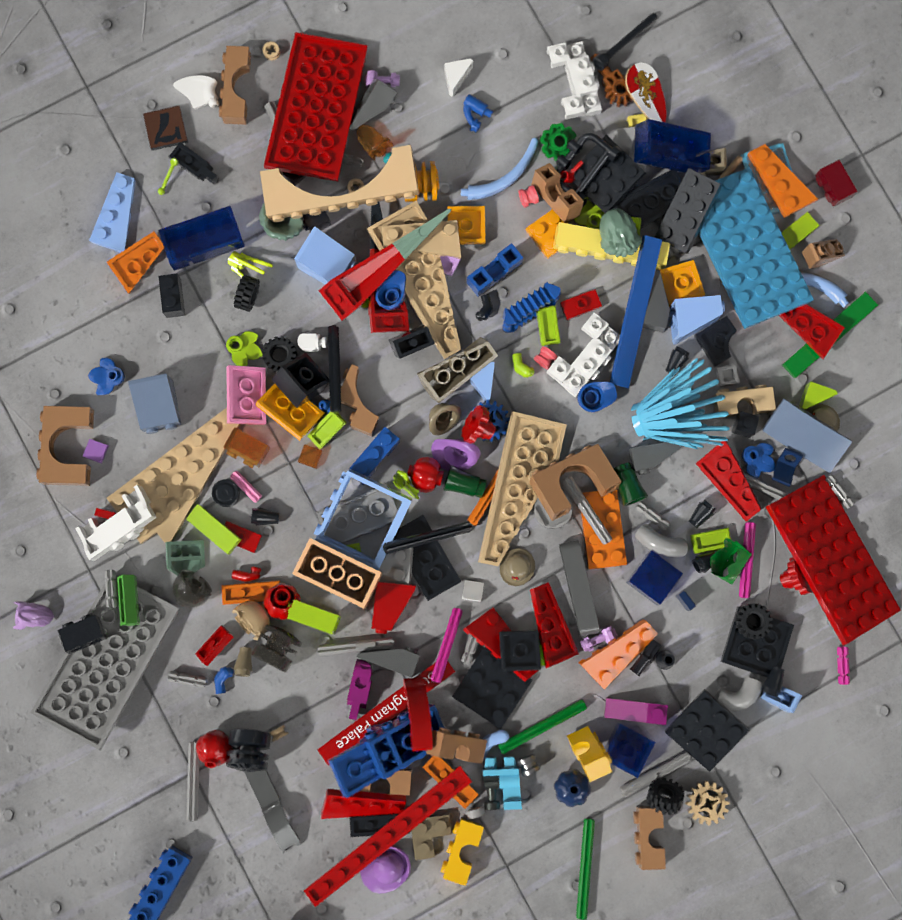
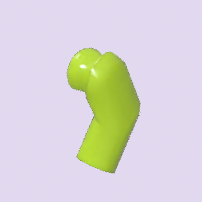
[512,353,534,378]

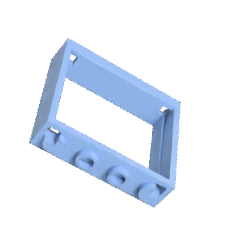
[314,468,412,570]

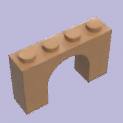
[36,406,94,486]
[529,444,621,521]

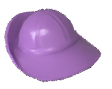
[431,439,481,471]
[360,846,411,894]

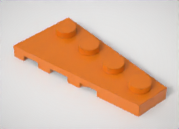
[747,144,818,218]

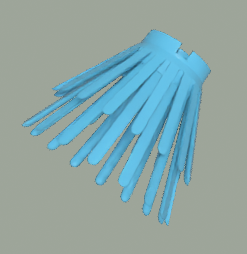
[631,358,730,449]

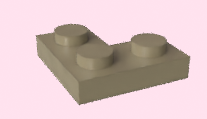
[411,814,452,860]

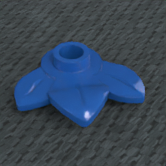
[88,358,125,396]
[741,443,775,479]

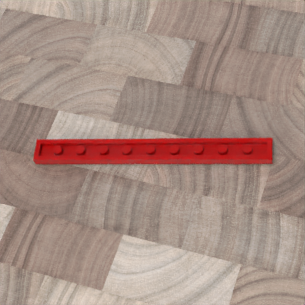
[304,765,472,907]

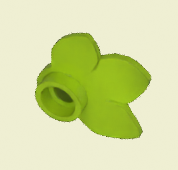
[574,200,605,230]
[226,331,263,366]
[393,470,419,499]

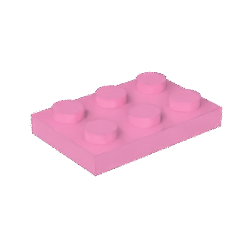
[226,365,266,425]

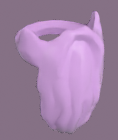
[13,601,54,630]

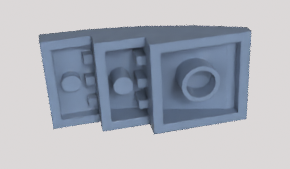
[762,398,852,473]

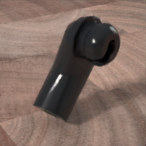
[476,294,493,321]

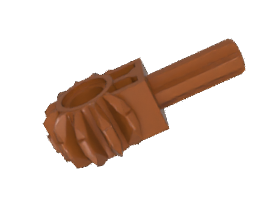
[590,53,633,108]

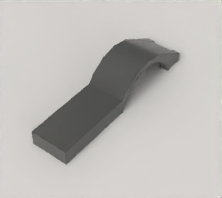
[244,770,302,853]

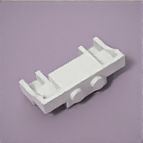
[547,41,602,120]
[546,313,620,397]
[75,485,157,561]

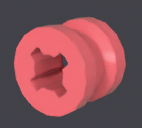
[518,185,539,208]
[534,346,558,370]

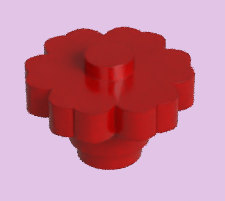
[461,405,496,444]
[780,557,813,595]

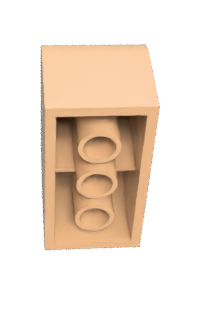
[292,538,382,609]

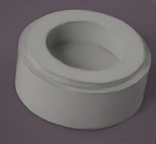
[465,806,486,819]

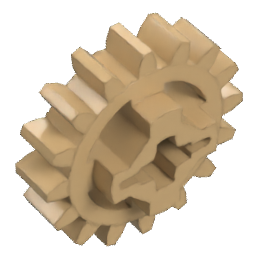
[685,781,730,826]

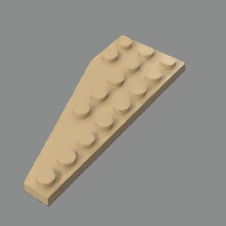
[367,201,461,360]
[478,411,567,566]

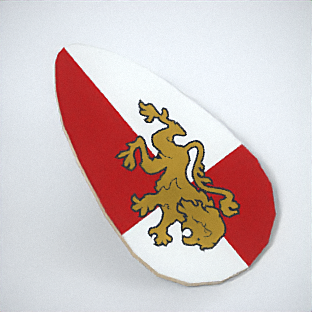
[625,62,667,126]

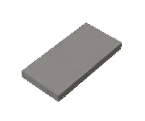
[316,483,398,544]

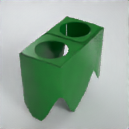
[710,538,752,585]

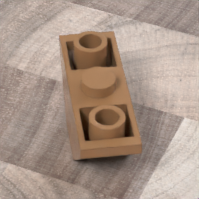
[802,239,845,269]

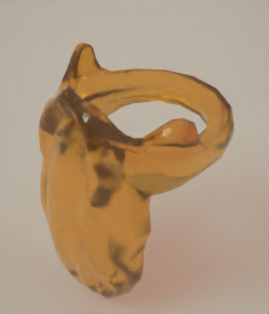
[357,125,394,161]

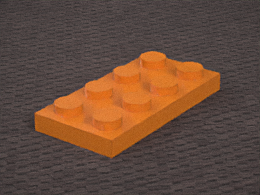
[580,490,627,570]

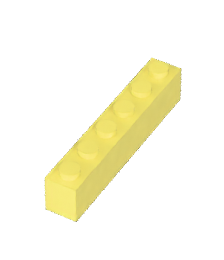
[553,222,670,270]

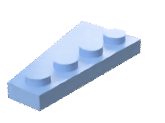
[89,172,136,253]

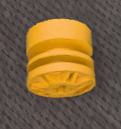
[405,161,439,202]

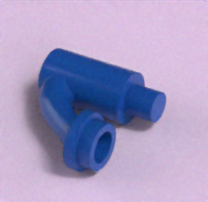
[463,94,494,132]

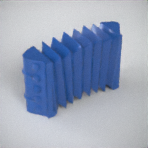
[503,282,561,333]

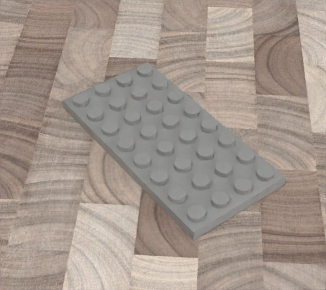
[30,576,180,750]

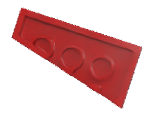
[778,304,845,359]
[695,441,762,522]
[530,582,579,668]
[463,607,539,682]
[321,789,406,819]

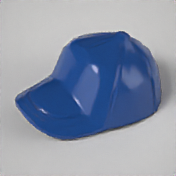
[375,270,406,310]
[577,381,617,412]

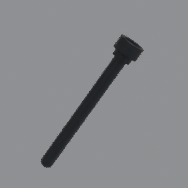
[592,13,657,71]

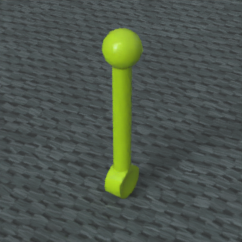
[158,158,178,195]

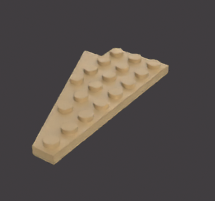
[106,408,240,544]

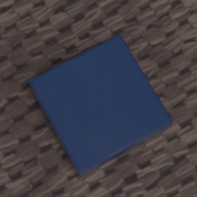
[675,591,696,611]

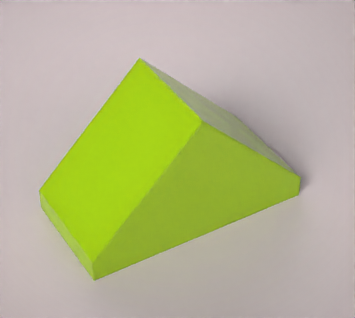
[799,381,838,410]

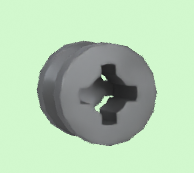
[517,754,541,776]

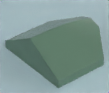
[165,540,205,577]

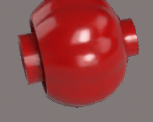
[407,456,444,493]
[264,583,301,620]
[196,730,233,768]

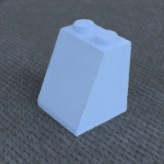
[294,227,357,285]
[669,295,725,345]

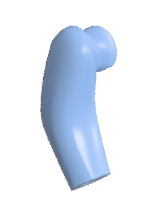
[482,729,509,759]

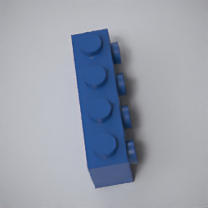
[129,846,193,920]

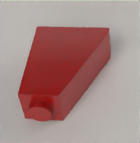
[371,582,416,634]

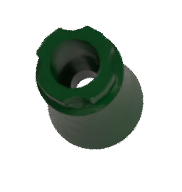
[614,462,648,507]
[443,465,487,498]

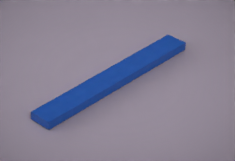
[610,235,662,388]

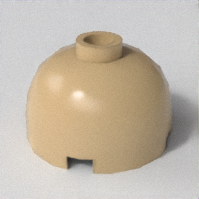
[232,601,270,640]

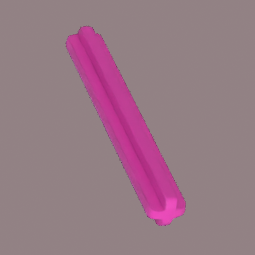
[739,522,756,598]
[431,608,463,683]

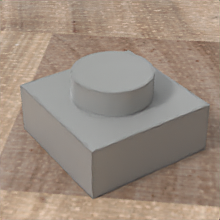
[716,364,740,387]

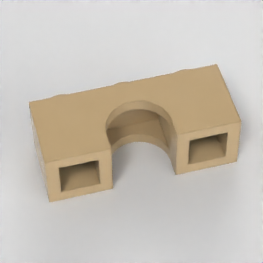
[712,385,776,418]

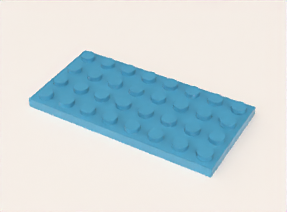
[699,167,814,329]

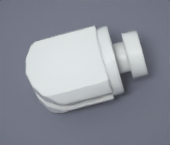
[297,333,328,352]

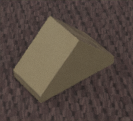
[693,148,727,175]

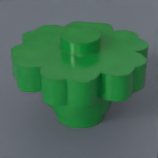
[540,123,576,162]

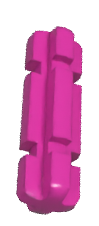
[837,647,850,685]

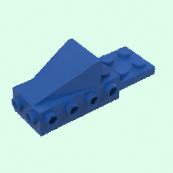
[328,704,445,798]

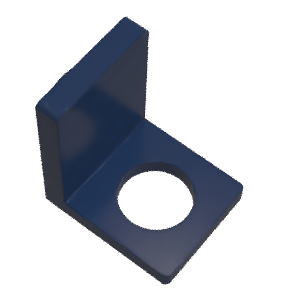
[772,448,803,487]

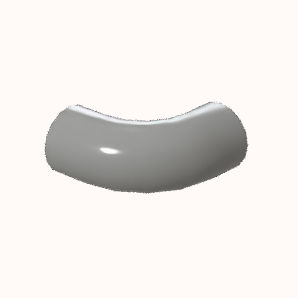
[635,524,688,557]
[715,677,764,712]

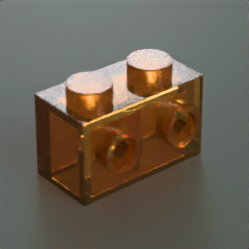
[223,427,270,469]

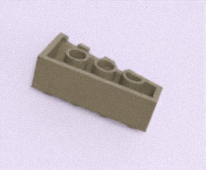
[417,337,498,403]

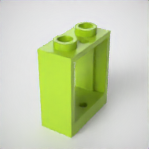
[287,600,341,635]

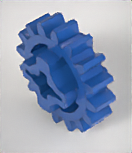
[473,400,510,442]

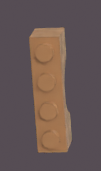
[219,46,251,125]

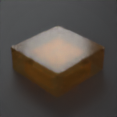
[298,444,323,469]

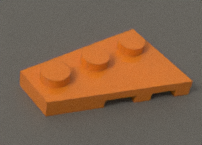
[107,231,165,294]

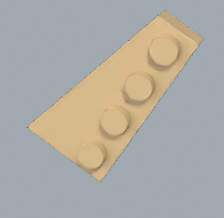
[381,220,461,259]

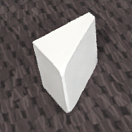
[462,580,484,602]

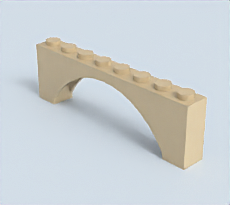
[260,145,419,222]

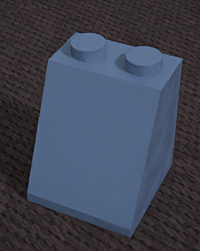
[128,373,182,434]

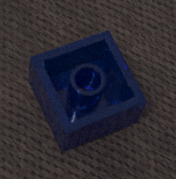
[626,550,683,606]
[605,722,656,778]

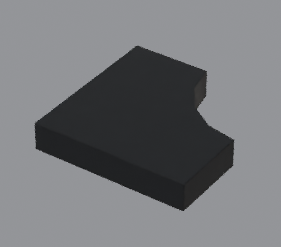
[694,316,737,367]

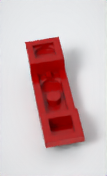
[403,677,433,751]

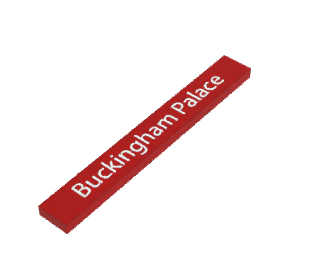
[317,661,455,766]

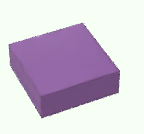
[82,439,109,464]

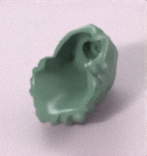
[259,203,304,241]
[600,209,642,257]

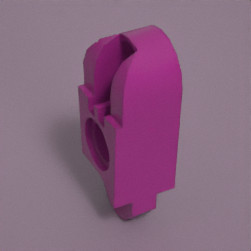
[347,659,372,721]

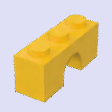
[567,726,612,782]
[440,818,484,886]

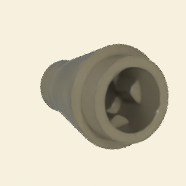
[233,647,253,677]

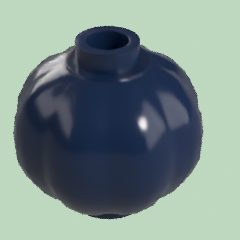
[554,769,591,807]

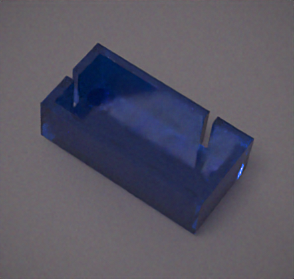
[634,119,711,173]
[158,206,245,271]

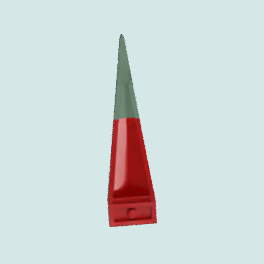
[318,209,452,321]

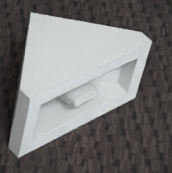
[444,59,473,97]

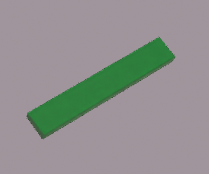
[782,291,878,379]

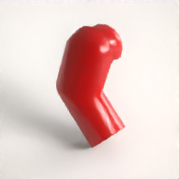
[232,566,261,582]

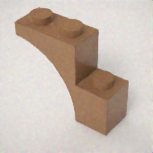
[341,364,380,437]

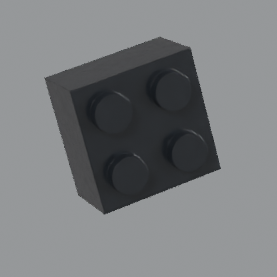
[272,353,329,408]

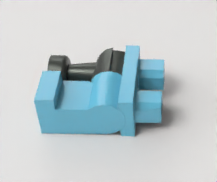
[482,756,522,810]

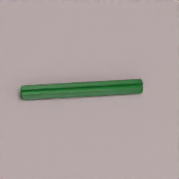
[498,700,587,754]
[576,818,595,920]

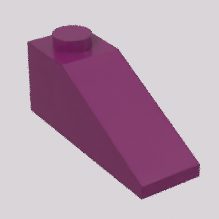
[604,698,668,725]

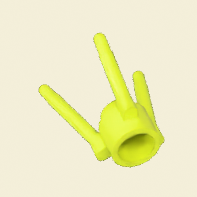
[228,251,273,278]

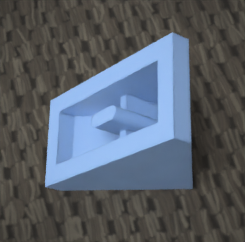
[469,362,495,402]
[760,686,802,713]

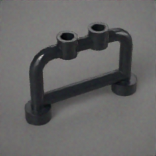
[556,133,623,208]

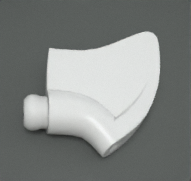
[173,75,219,110]

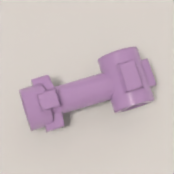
[365,70,400,88]
[580,625,617,652]

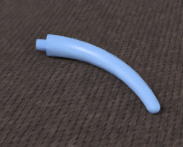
[461,137,538,200]
[801,272,849,308]

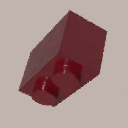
[815,160,858,207]

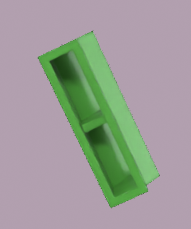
[117,575,140,626]

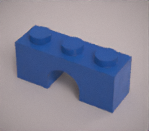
[466,243,524,297]
[347,427,400,485]

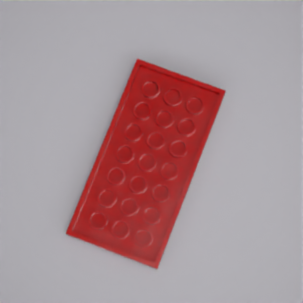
[264,32,368,182]
[766,475,901,645]

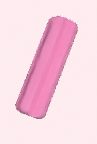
[230,471,262,503]

